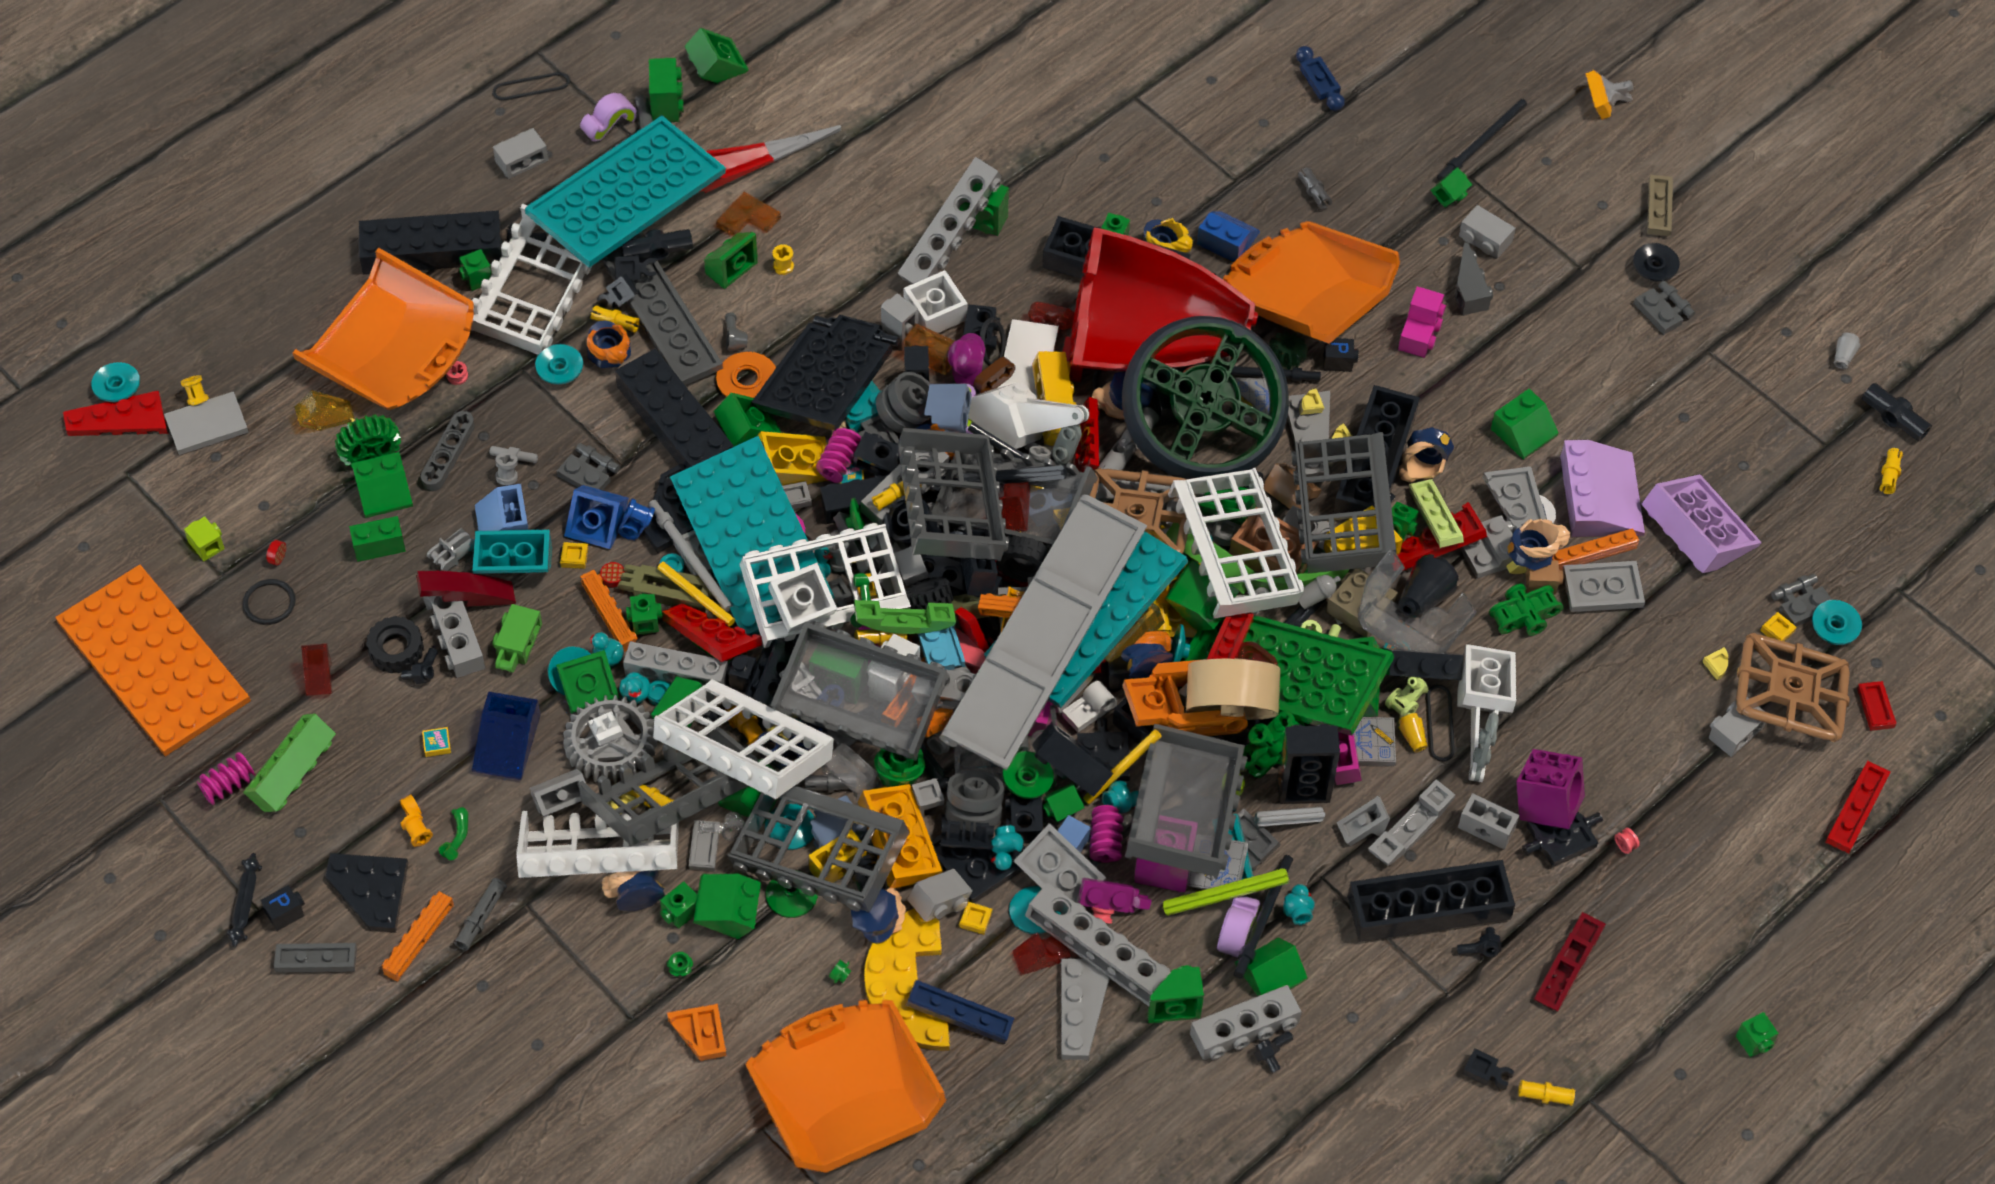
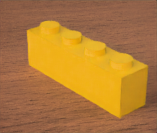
[1032,351,1077,446]

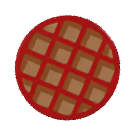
[266,540,286,566]
[600,562,625,587]

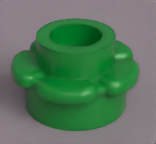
[667,952,693,977]
[828,959,852,984]

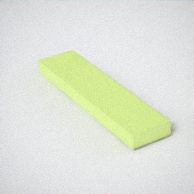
[1409,479,1464,548]

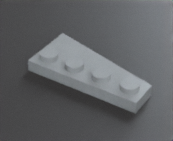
[1287,391,1330,477]
[1483,466,1547,530]
[1061,959,1109,1060]

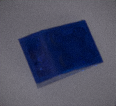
[472,691,541,780]

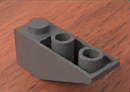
[1454,242,1493,316]

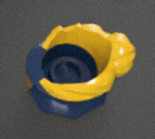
[1142,218,1193,253]

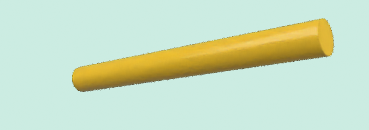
[657,561,735,626]
[1083,729,1162,804]

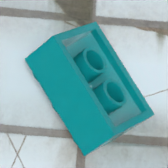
[473,530,552,574]

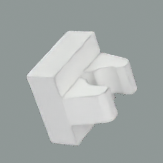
[588,711,623,746]

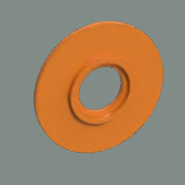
[716,352,776,398]

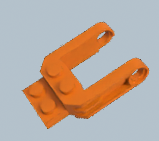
[1122,659,1248,736]

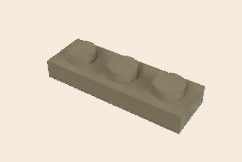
[1647,175,1673,236]

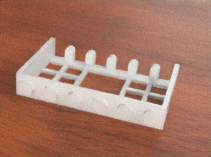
[471,204,592,355]
[1168,468,1304,618]
[740,523,911,648]
[653,679,834,799]
[517,809,679,878]

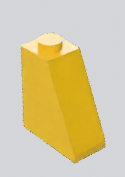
[1323,506,1403,554]

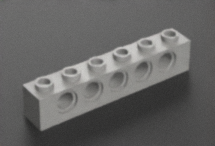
[898,157,1002,285]
[1025,883,1171,1006]

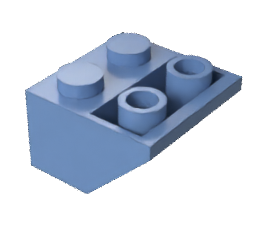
[475,484,529,531]

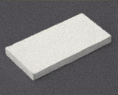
[998,319,1058,398]

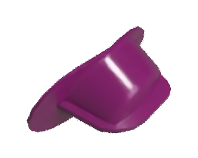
[947,333,985,388]

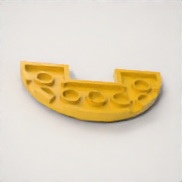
[865,908,950,1051]

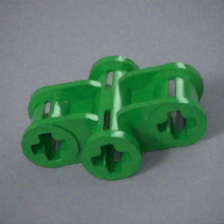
[1489,584,1564,636]
[1243,711,1305,778]

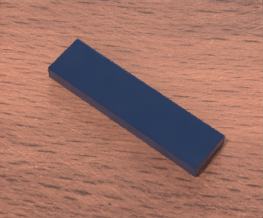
[906,980,1014,1044]

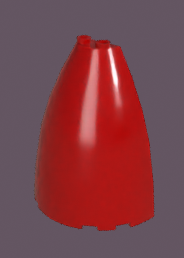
[1069,227,1258,371]

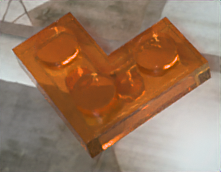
[716,192,781,236]

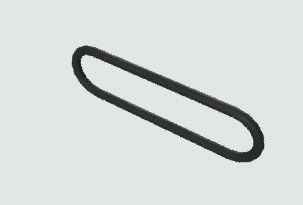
[493,72,570,100]
[1426,685,1455,761]

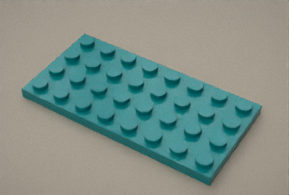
[525,116,726,267]
[670,436,835,636]
[984,532,1188,708]

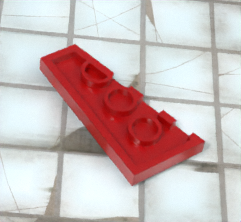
[63,390,168,436]
[1073,397,1099,473]
[1392,502,1488,573]
[662,604,762,662]

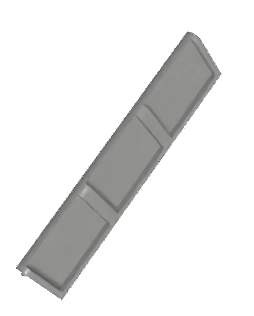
[940,495,1147,770]

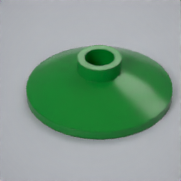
[846,498,869,545]
[1002,751,1054,799]
[766,871,818,918]

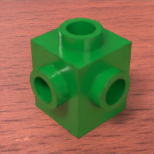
[1391,502,1419,543]
[626,594,662,635]

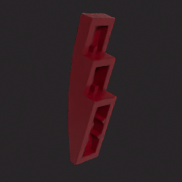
[416,571,516,607]
[1534,912,1606,1012]

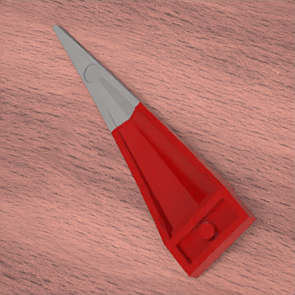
[696,125,841,194]

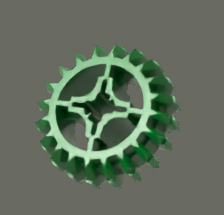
[335,414,401,468]

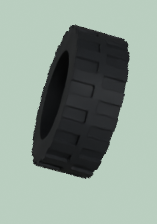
[996,536,1050,583]
[366,616,424,673]

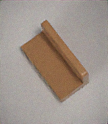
[1264,463,1322,509]

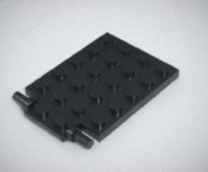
[752,314,900,431]

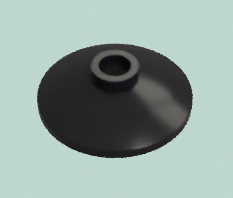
[1633,243,1680,282]

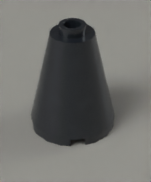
[884,495,942,545]
[1399,554,1459,618]

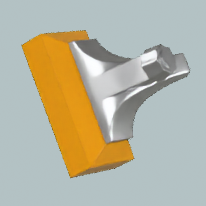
[1586,70,1633,120]

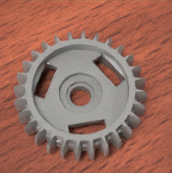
[563,695,657,784]

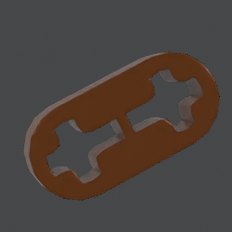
[973,357,1015,393]

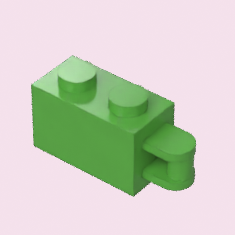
[493,604,542,673]

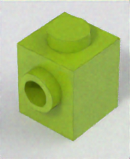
[184,516,225,561]

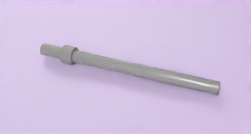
[648,500,732,612]

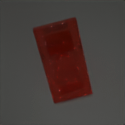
[999,482,1031,531]
[301,643,333,696]
[1012,933,1071,976]

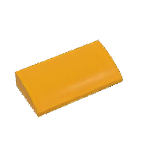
[858,784,942,888]

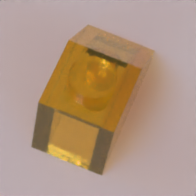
[294,390,355,431]

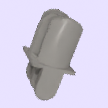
[427,528,475,571]

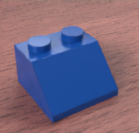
[1197,211,1260,262]
[564,485,629,549]

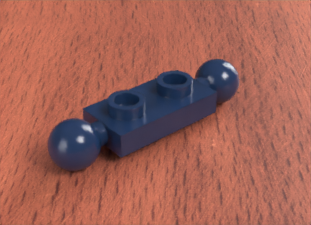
[1296,46,1345,111]

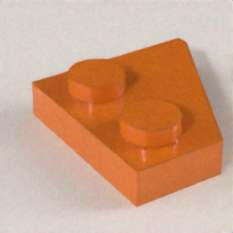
[667,1004,727,1061]

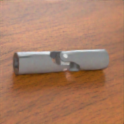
[1099,407,1160,481]

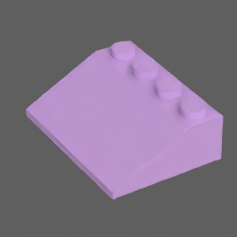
[1560,440,1645,537]
[1642,475,1762,573]

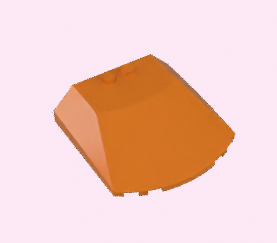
[1223,221,1400,344]
[292,248,474,410]
[746,1000,946,1173]

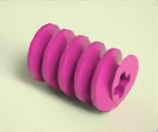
[816,428,862,483]
[197,752,255,805]
[1089,805,1124,863]

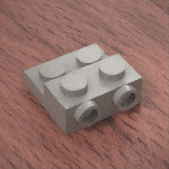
[1460,515,1514,579]

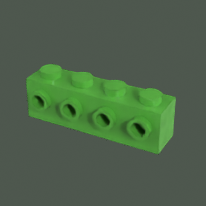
[243,714,336,812]

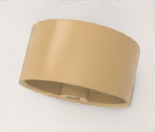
[1186,659,1280,720]

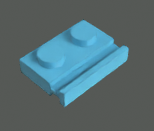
[917,626,965,670]

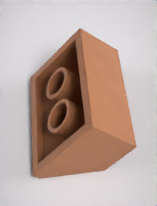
[1229,507,1319,578]

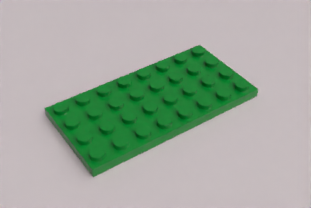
[1179,615,1394,736]

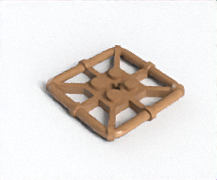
[1090,468,1196,554]
[1736,633,1850,742]

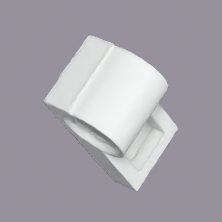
[1062,681,1117,733]

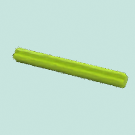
[1163,869,1289,916]

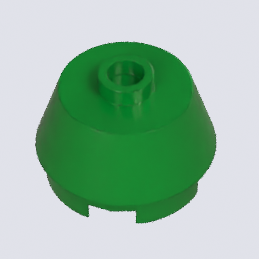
[874,749,925,787]

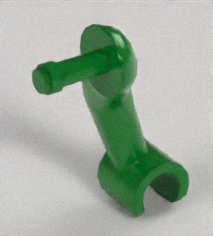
[850,573,871,627]
[438,807,469,860]

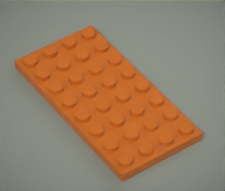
[55,564,251,757]

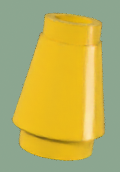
[1398,713,1428,753]

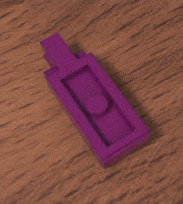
[1077,878,1152,913]

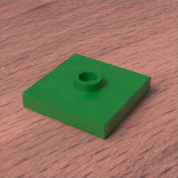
[556,650,619,713]

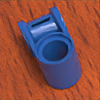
[618,498,655,540]

